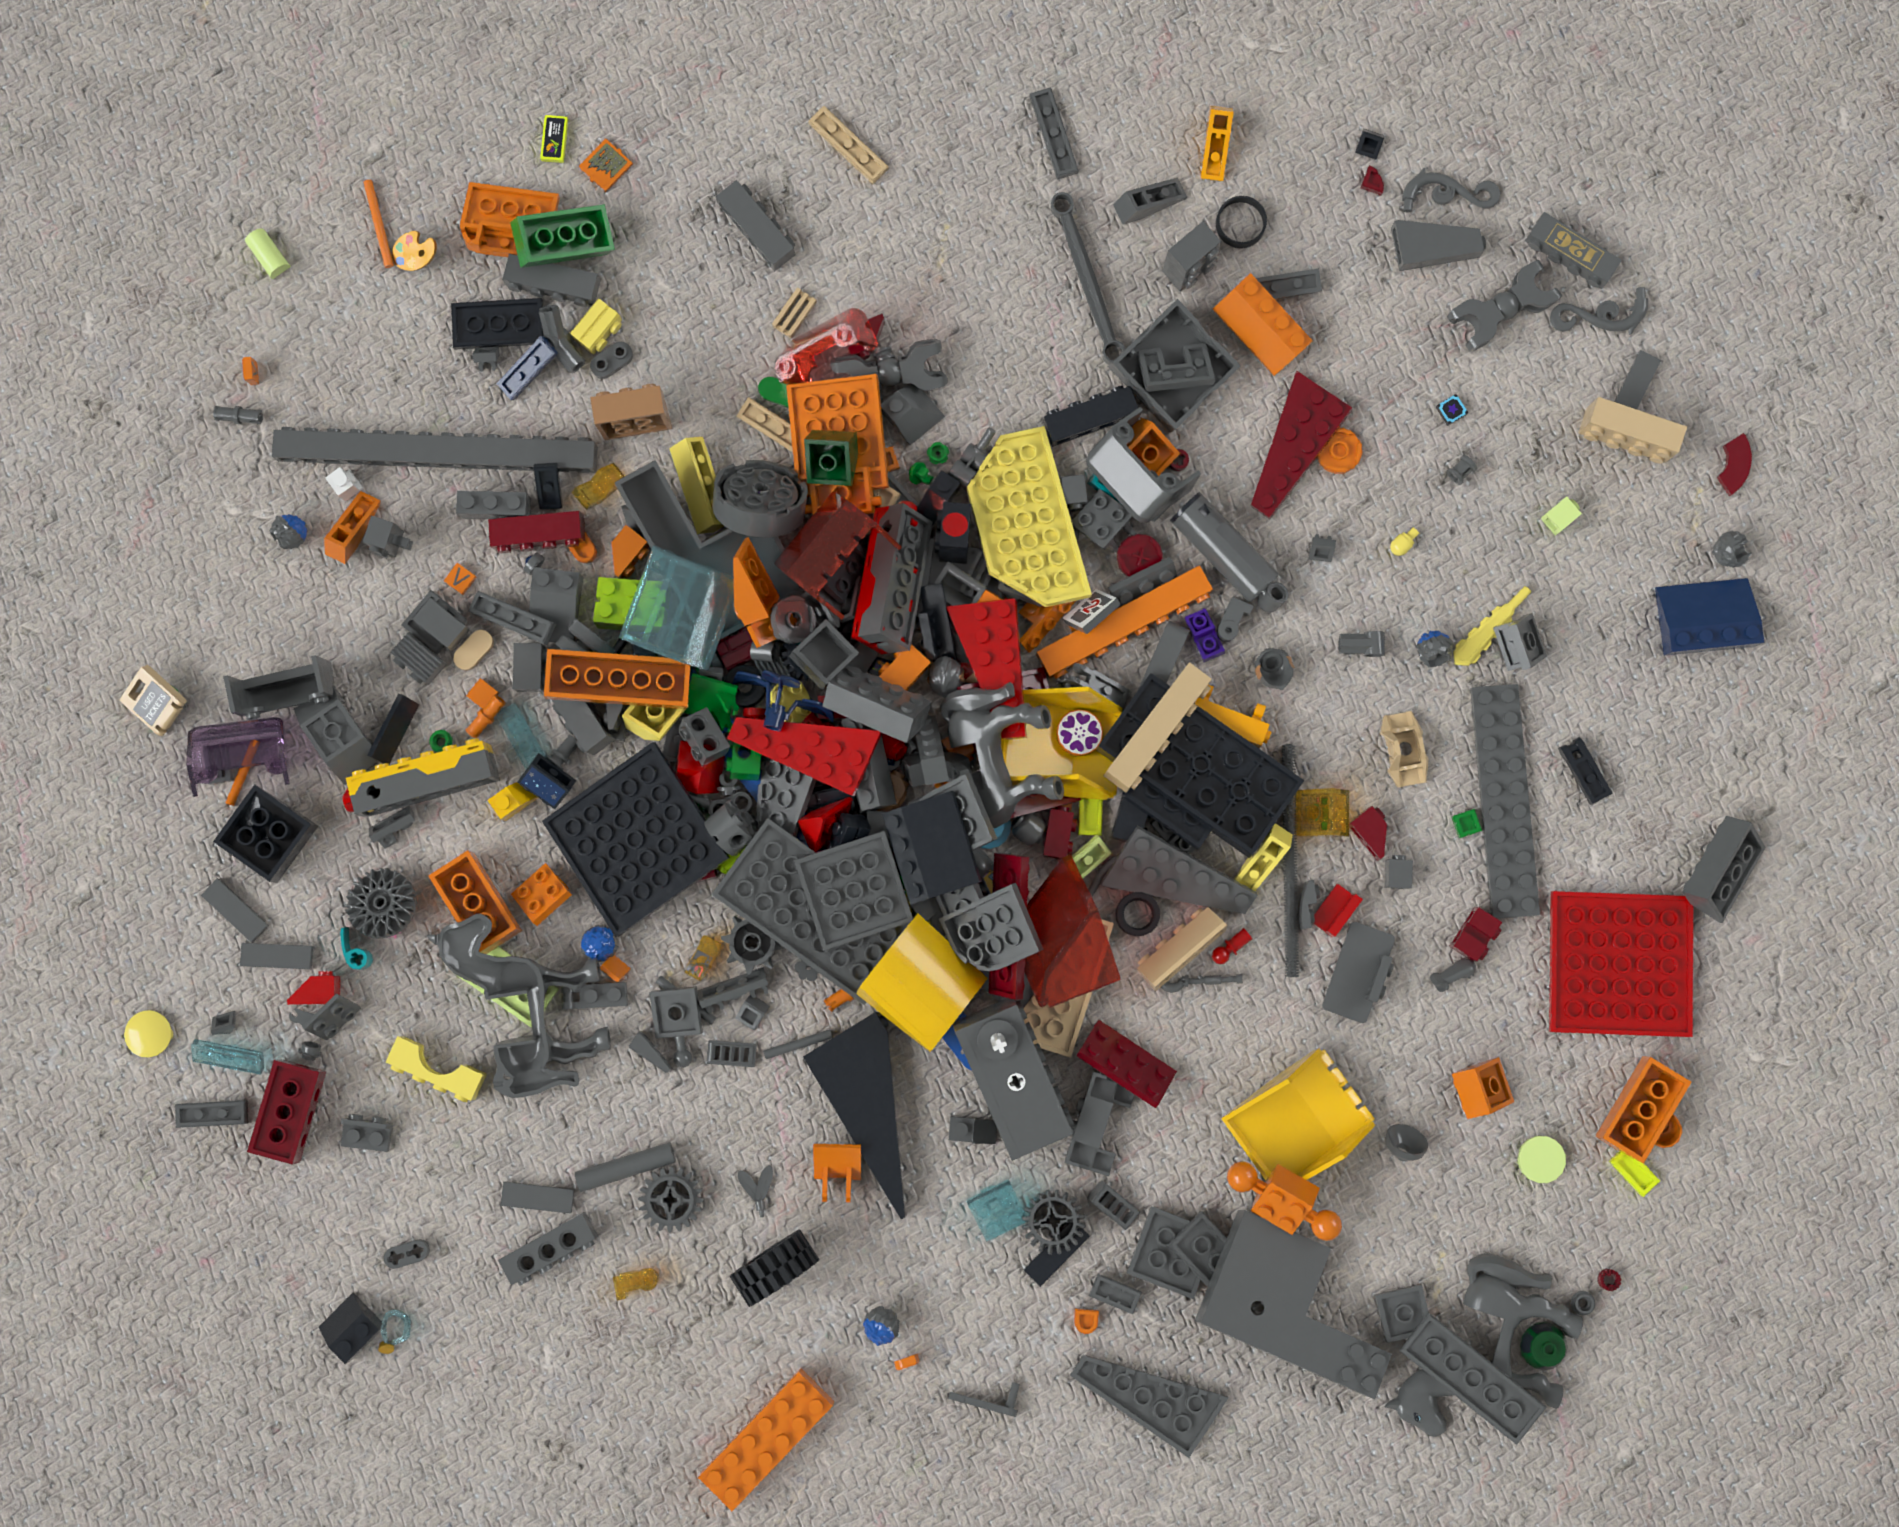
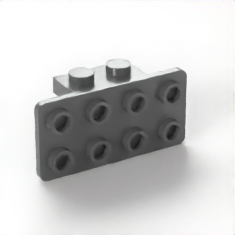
[1322,922,1395,1023]

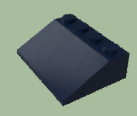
[1655,578,1765,656]

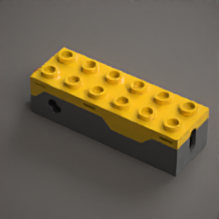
[342,738,500,817]

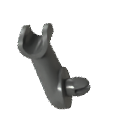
[1430,958,1476,992]

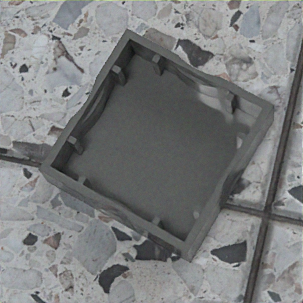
[1108,299,1240,433]

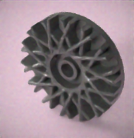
[345,868,417,939]

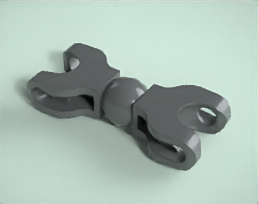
[1447,260,1562,352]
[830,339,948,391]

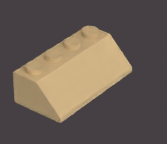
[1137,907,1227,992]

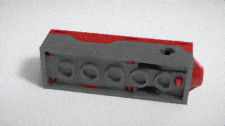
[852,501,933,654]

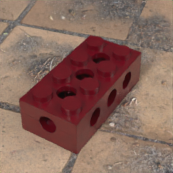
[247,1059,327,1165]

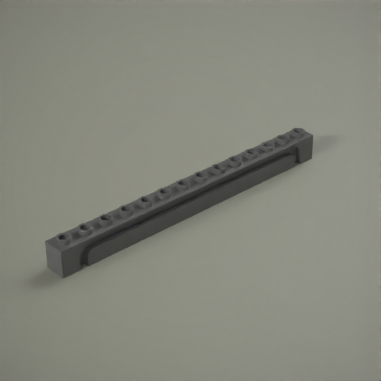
[272,427,598,473]

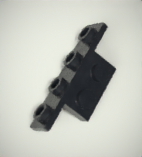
[916,583,957,662]

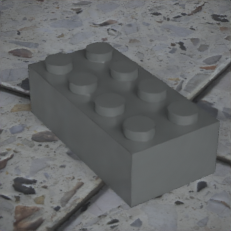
[823,666,932,743]

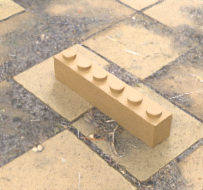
[1104,662,1212,793]

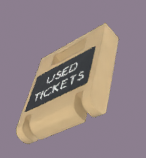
[119,665,187,736]

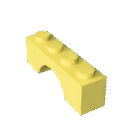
[386,1036,487,1103]

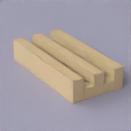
[772,287,817,338]

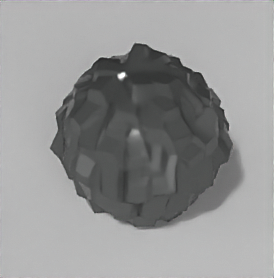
[1712,531,1752,568]

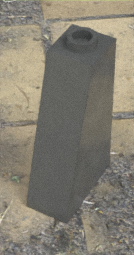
[1391,220,1486,271]

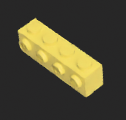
[669,437,724,534]

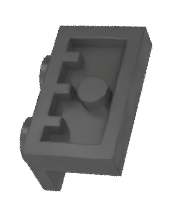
[341,1114,393,1152]

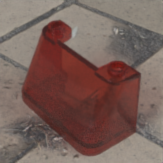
[775,308,879,385]

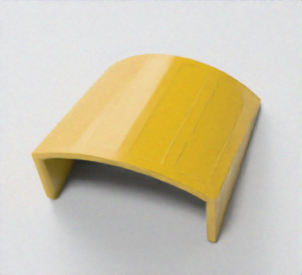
[856,913,988,1052]

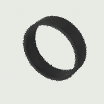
[1216,196,1267,248]

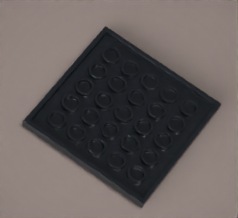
[542,742,730,937]

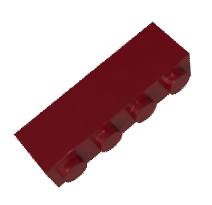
[488,511,586,553]

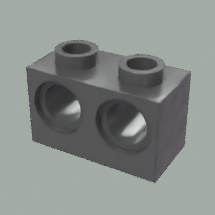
[679,707,730,766]

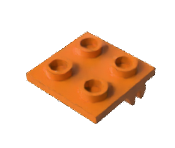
[813,1144,861,1203]

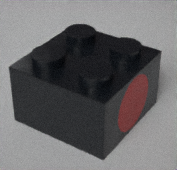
[935,502,971,564]

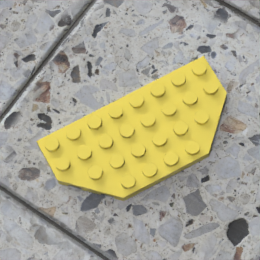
[967,426,1092,607]

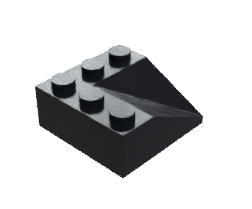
[213,784,318,883]

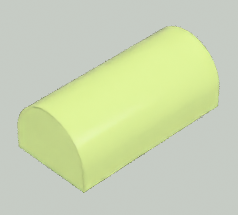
[245,228,291,280]
[1061,835,1112,883]

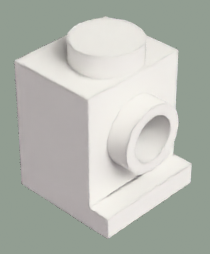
[325,467,364,501]

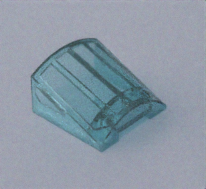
[619,545,734,671]

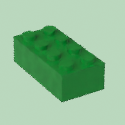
[510,204,615,268]

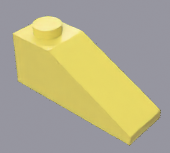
[1234,823,1293,891]

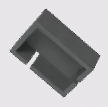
[1162,221,1221,291]

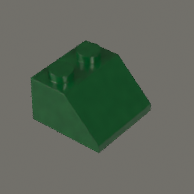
[804,430,858,486]

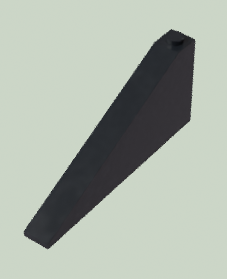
[803,1012,906,1220]

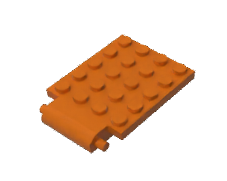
[786,374,889,520]

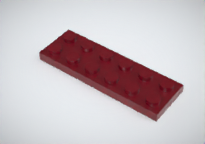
[988,853,1030,1000]

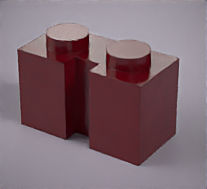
[1449,907,1502,962]

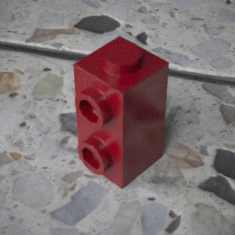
[1043,806,1077,860]

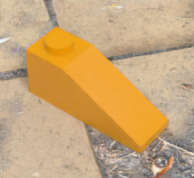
[1201,105,1234,181]

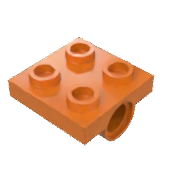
[511,863,572,926]

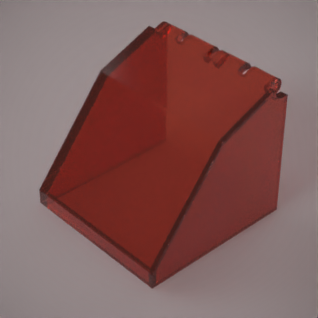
[774,491,901,620]
[1024,854,1121,1008]

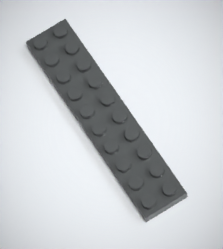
[1470,684,1540,918]

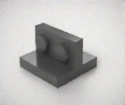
[1493,613,1547,671]

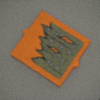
[578,138,633,192]

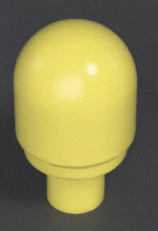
[1390,527,1419,556]

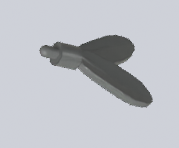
[738,1165,773,1217]

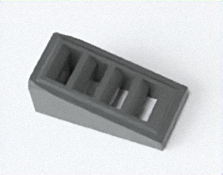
[629,1031,673,1073]
[707,1040,757,1067]
[1087,1180,1140,1230]

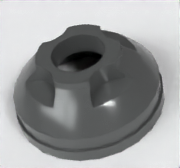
[1385,1124,1428,1162]

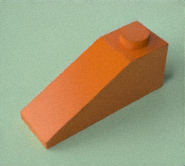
[324,491,381,564]

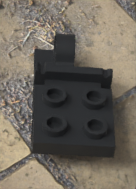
[807,510,870,603]

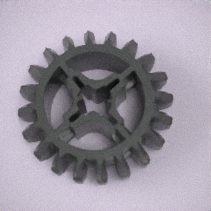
[1022,1190,1086,1255]

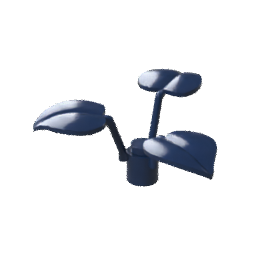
[732,670,834,731]

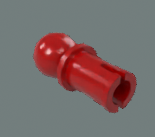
[1211,928,1253,965]

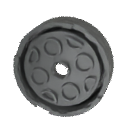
[712,460,808,538]

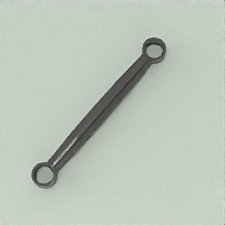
[1051,192,1125,365]

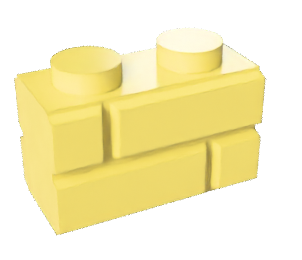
[570,298,622,355]

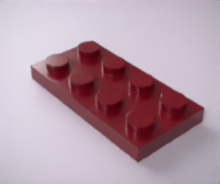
[1076,1019,1177,1108]

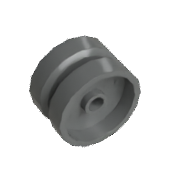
[555,619,615,654]

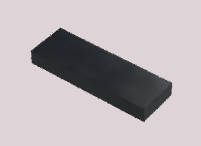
[367,693,419,764]
[1023,1222,1090,1287]

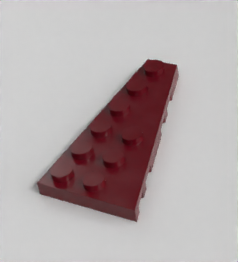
[1251,370,1353,520]

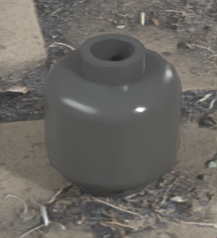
[1011,813,1046,846]

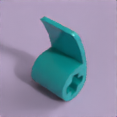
[340,927,373,970]

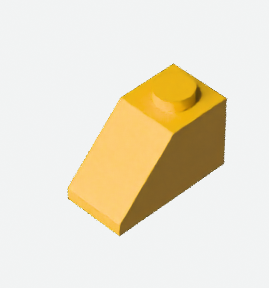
[487,782,538,821]

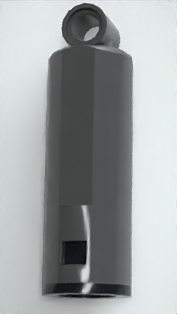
[1170,492,1289,613]

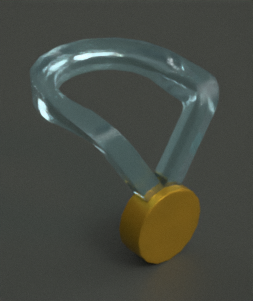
[378,1309,411,1354]

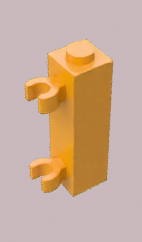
[1195,684,1271,748]

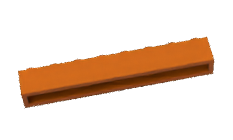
[1036,565,1213,680]

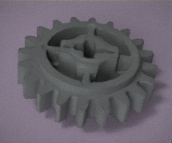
[638,1166,704,1233]

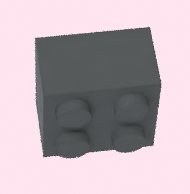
[789,620,859,690]

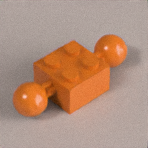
[1227,1161,1342,1241]

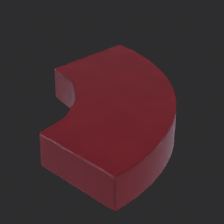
[1716,433,1752,496]

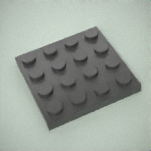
[794,831,913,951]

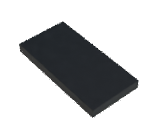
[451,298,544,350]

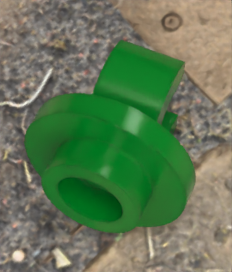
[909,461,934,485]

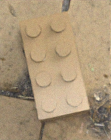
[1578,397,1687,464]

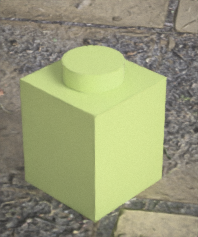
[1541,496,1582,536]

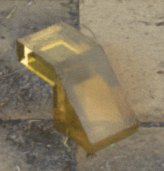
[572,463,625,510]

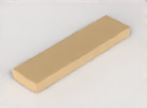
[808,106,889,184]

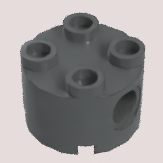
[704,799,758,856]

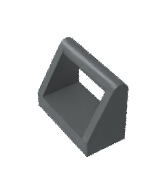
[934,562,987,606]

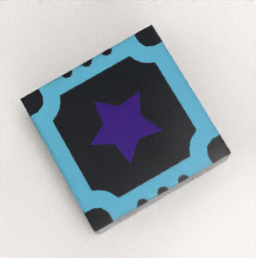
[1436,394,1468,426]

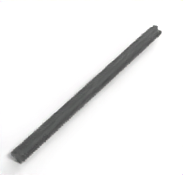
[1281,744,1299,977]

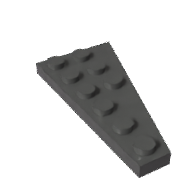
[756,755,817,838]
[1070,1354,1229,1458]

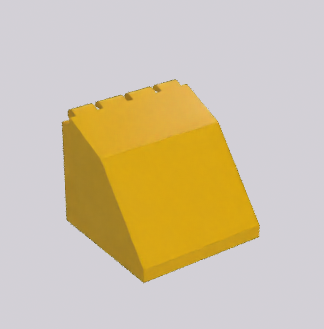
[1001,687,1123,800]
[1221,1048,1375,1180]

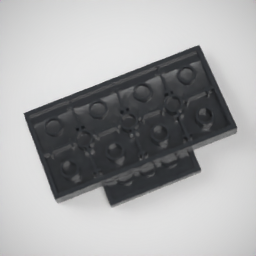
[1096,673,1305,858]

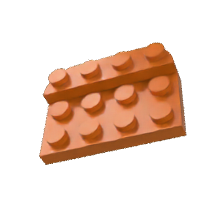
[460,182,560,257]

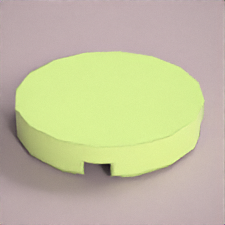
[1517,1136,1566,1183]

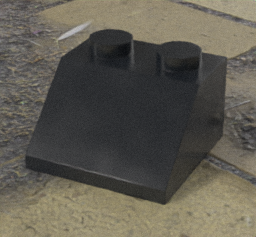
[319,1292,386,1364]

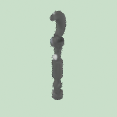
[1161,974,1243,993]

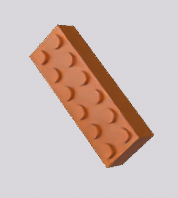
[544,649,691,709]
[698,1368,834,1511]

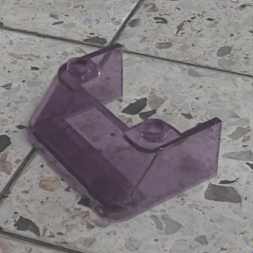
[186,717,290,797]

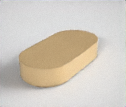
[453,630,494,671]

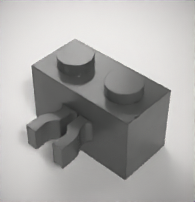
[363,516,413,559]

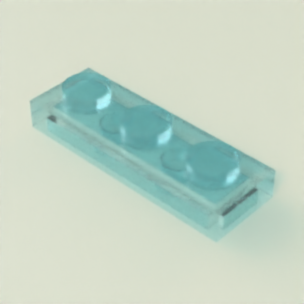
[191,1039,264,1075]

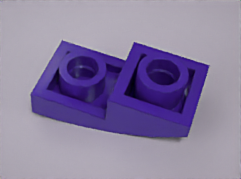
[1184,608,1225,663]

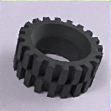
[729,1230,819,1307]

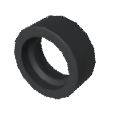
[1115,892,1160,936]

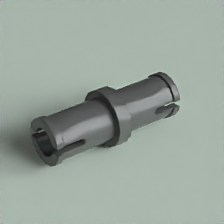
[213,406,263,425]

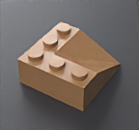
[590,384,672,440]

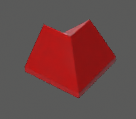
[675,740,725,794]
[798,797,853,852]

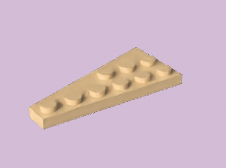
[1023,916,1114,1058]

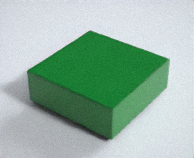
[1451,809,1482,838]

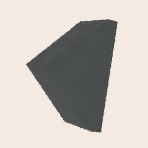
[799,585,841,629]

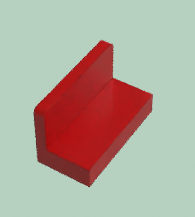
[1313,884,1363,937]

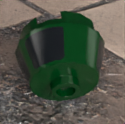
[1520,1322,1568,1370]

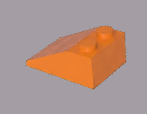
[733,537,780,626]

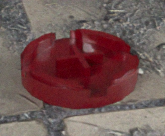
[1117,534,1163,577]

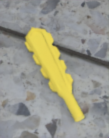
[1453,586,1531,666]

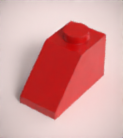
[287,971,340,1005]

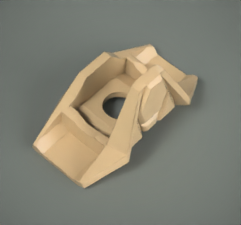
[1380,711,1429,788]

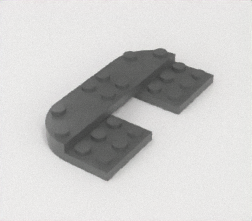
[919,773,1044,971]

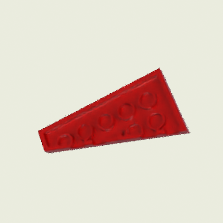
[946,598,1027,740]
[727,717,882,796]

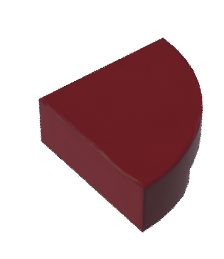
[1360,165,1384,196]

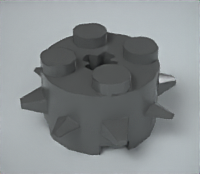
[721,916,784,975]

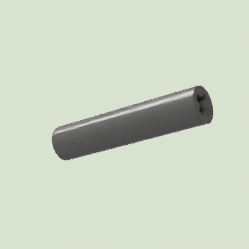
[575,1142,676,1192]

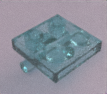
[967,1179,1028,1242]

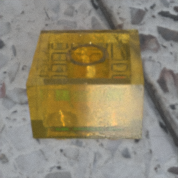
[1294,788,1349,837]

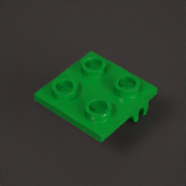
[683,673,739,733]

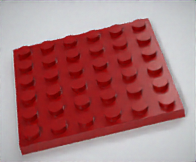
[1549,891,1693,1037]

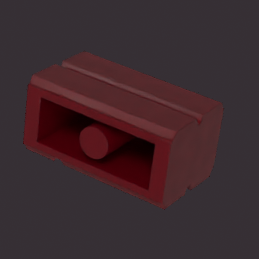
[715,624,753,671]

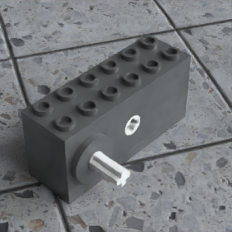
[953,998,1074,1161]

